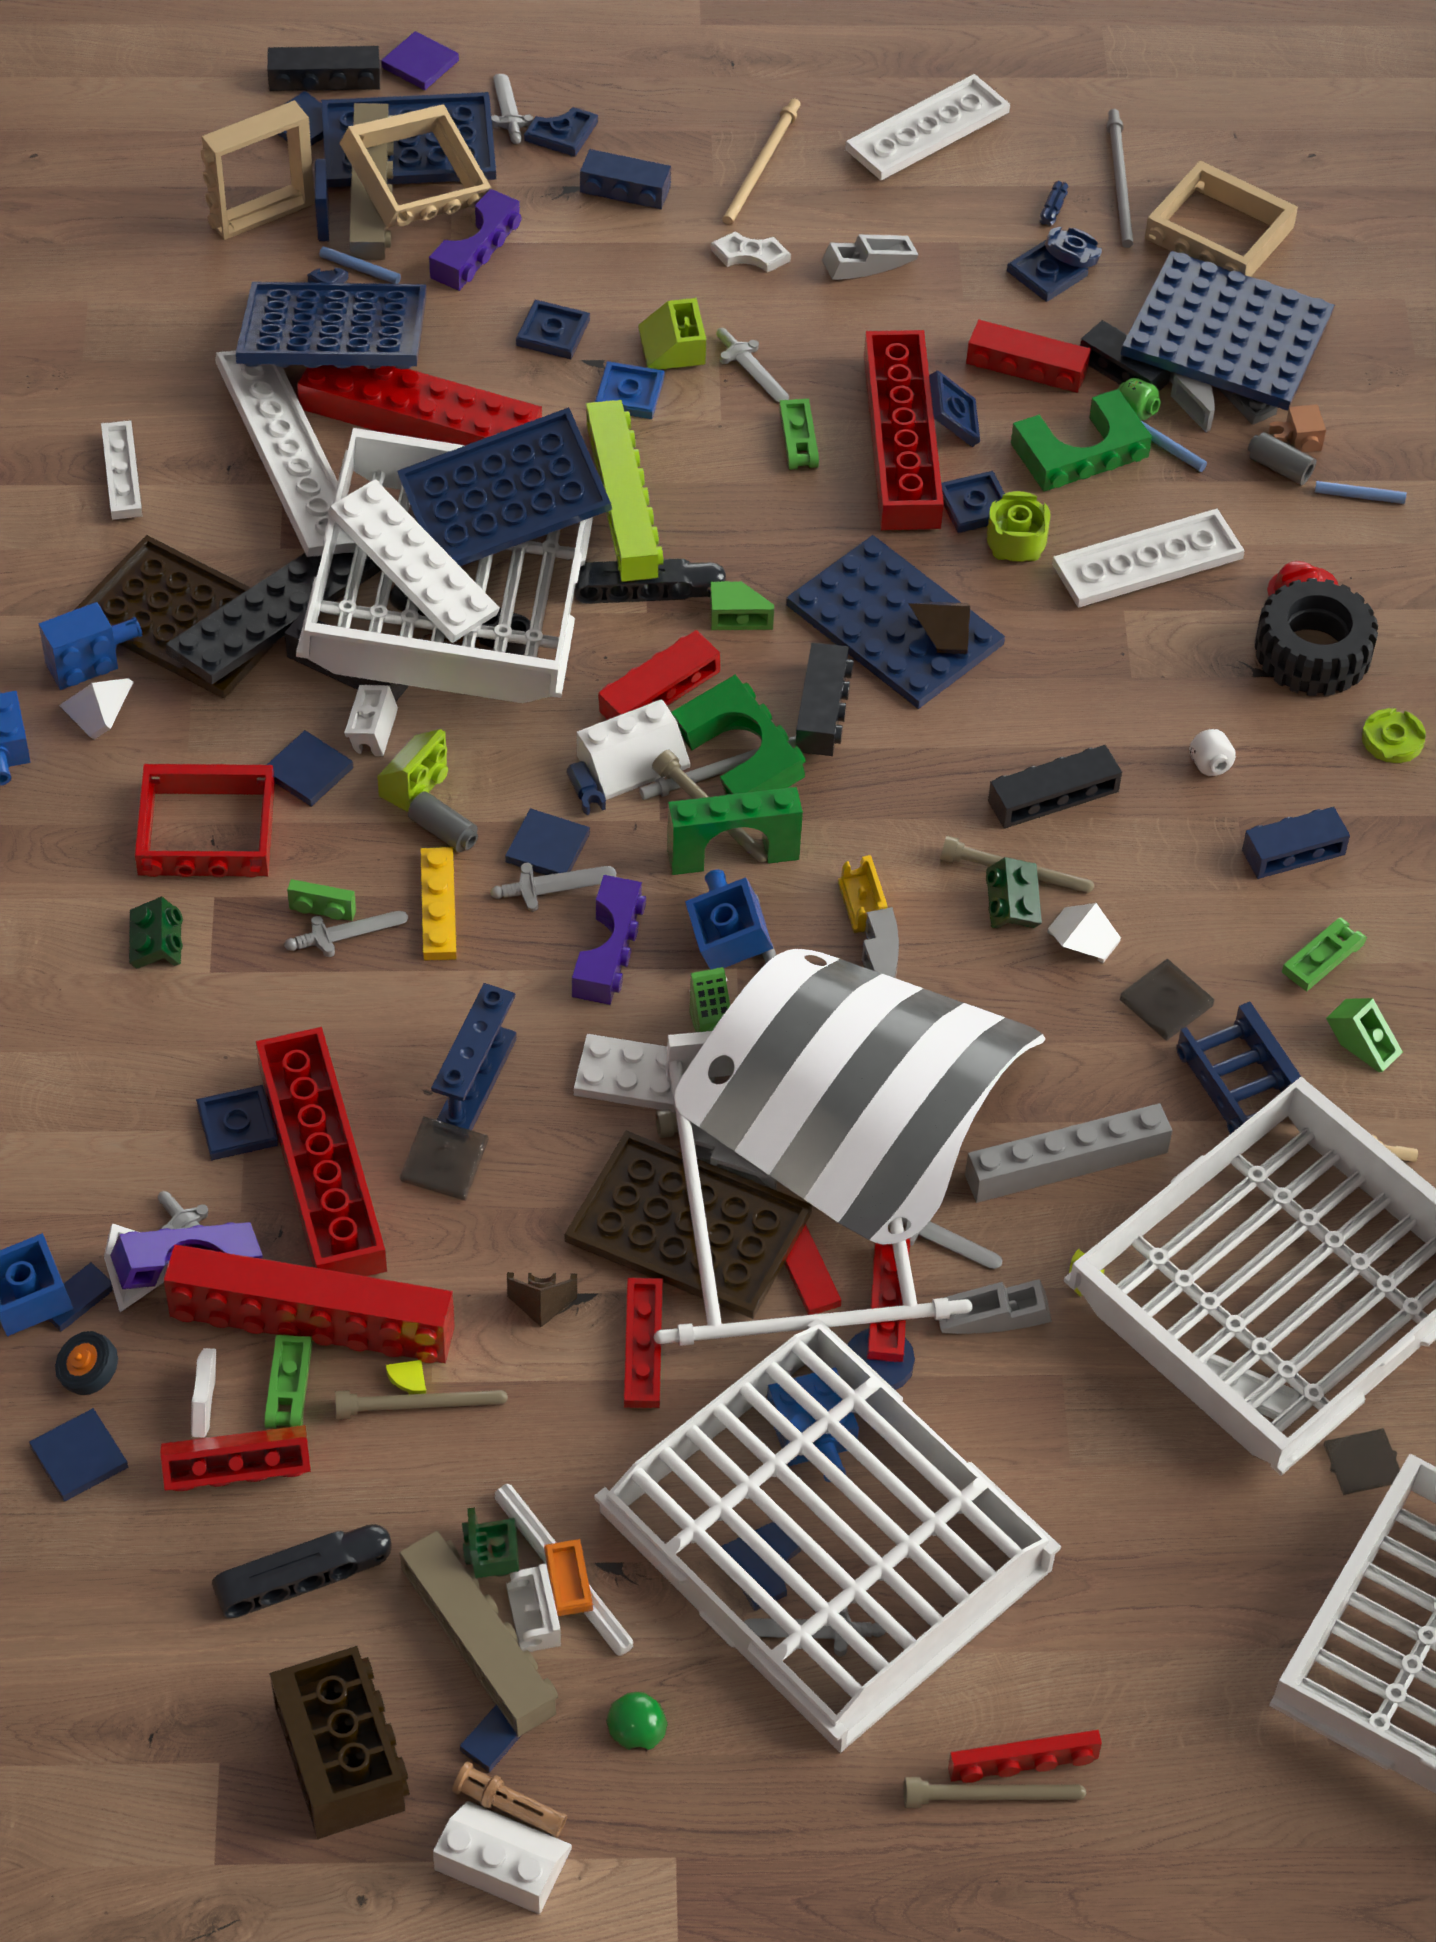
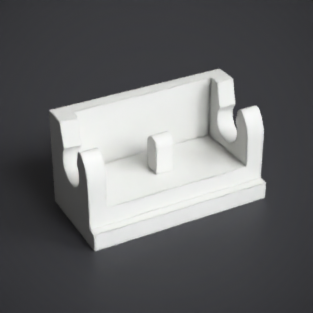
[344,685,398,756]
[506,1563,561,1652]

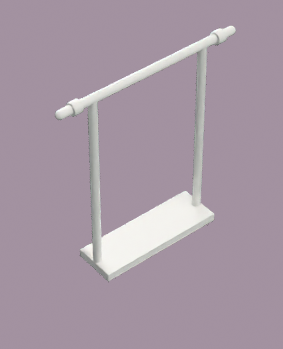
[654,1031,972,1346]

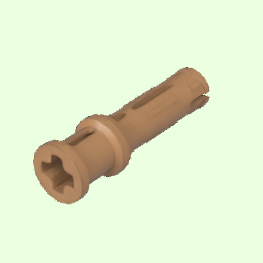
[452,1761,568,1838]

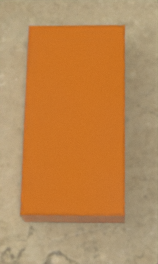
[544,1539,593,1616]

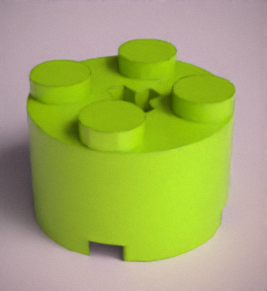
[987,491,1051,561]

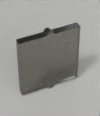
[1324,1428,1400,1495]

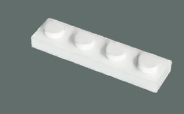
[101,420,143,520]

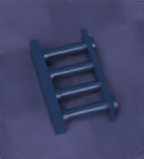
[431,983,517,1144]
[1176,1001,1302,1134]

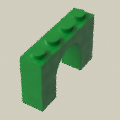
[1011,389,1152,492]
[671,674,806,795]
[667,787,803,875]

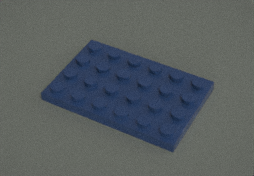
[322,92,497,187]
[397,407,612,566]
[786,535,1005,709]

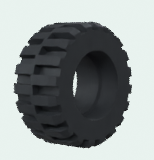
[1254,578,1378,696]

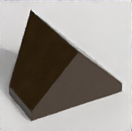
[908,602,970,654]
[507,1272,578,1327]

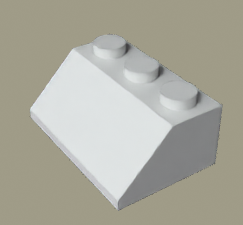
[577,699,690,800]
[433,1801,572,1915]

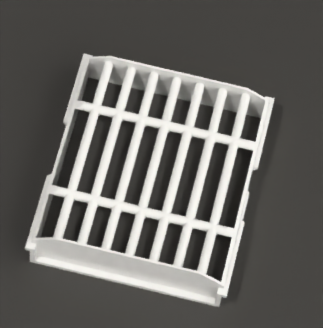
[296,428,593,703]
[1064,1077,1436,1476]
[594,1317,1061,1753]
[1269,1454,1436,1794]

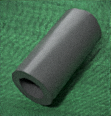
[1248,432,1317,485]
[408,791,478,852]

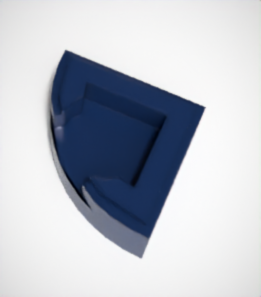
[307,268,349,283]

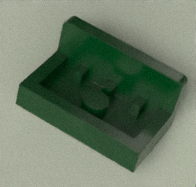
[986,857,1042,929]
[129,896,183,969]
[462,1507,519,1579]

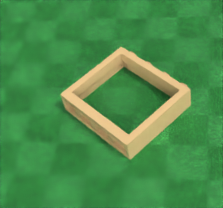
[200,100,315,240]
[340,104,491,228]
[1145,161,1298,277]

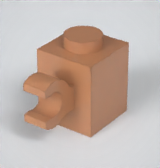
[1268,404,1326,452]

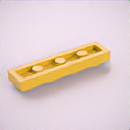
[421,847,457,961]

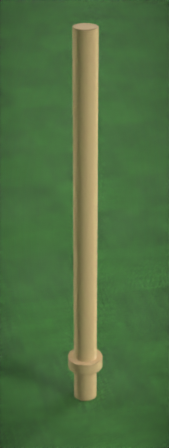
[722,98,800,225]

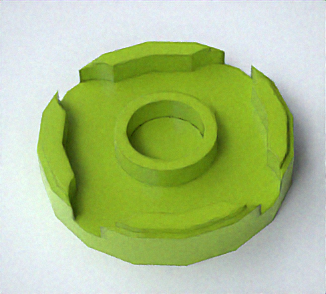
[1362,708,1426,763]

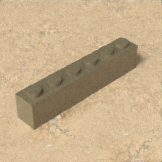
[349,103,394,260]
[399,1530,558,1737]

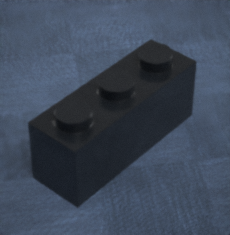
[1080,320,1171,392]

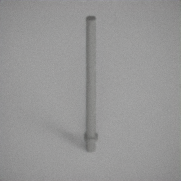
[1106,109,1133,248]
[639,736,796,800]

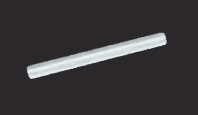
[495,1484,633,1656]

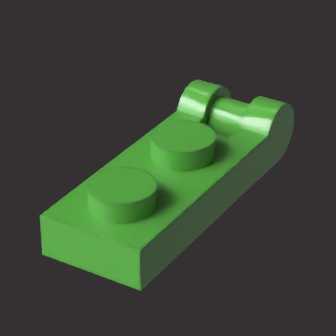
[779,399,819,470]
[1282,917,1367,992]
[265,1335,312,1429]

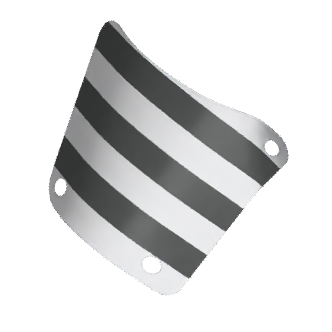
[674,949,1045,1245]

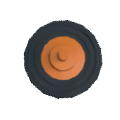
[55,1331,118,1395]

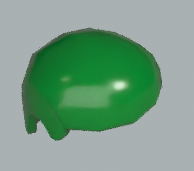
[606,1692,668,1750]

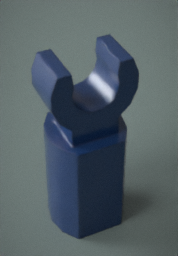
[566,761,606,815]

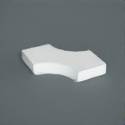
[711,232,791,273]
[191,1348,216,1438]

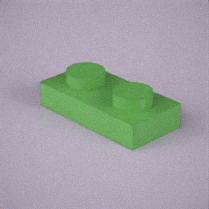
[287,879,356,921]

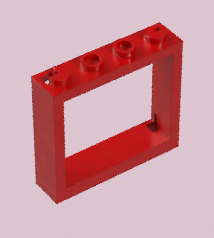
[135,764,275,878]

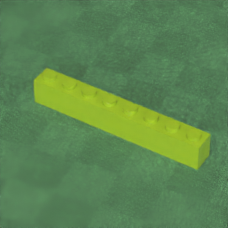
[586,400,663,581]

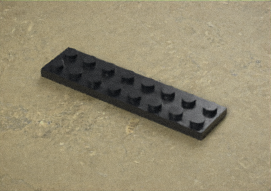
[166,552,381,685]

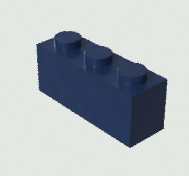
[580,149,671,210]
[1242,807,1350,879]

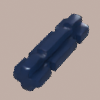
[1039,181,1069,226]

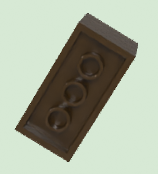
[269,1646,410,1839]

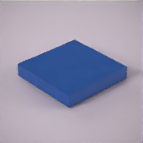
[595,361,665,419]

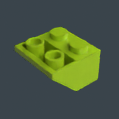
[638,298,706,369]
[377,729,448,812]

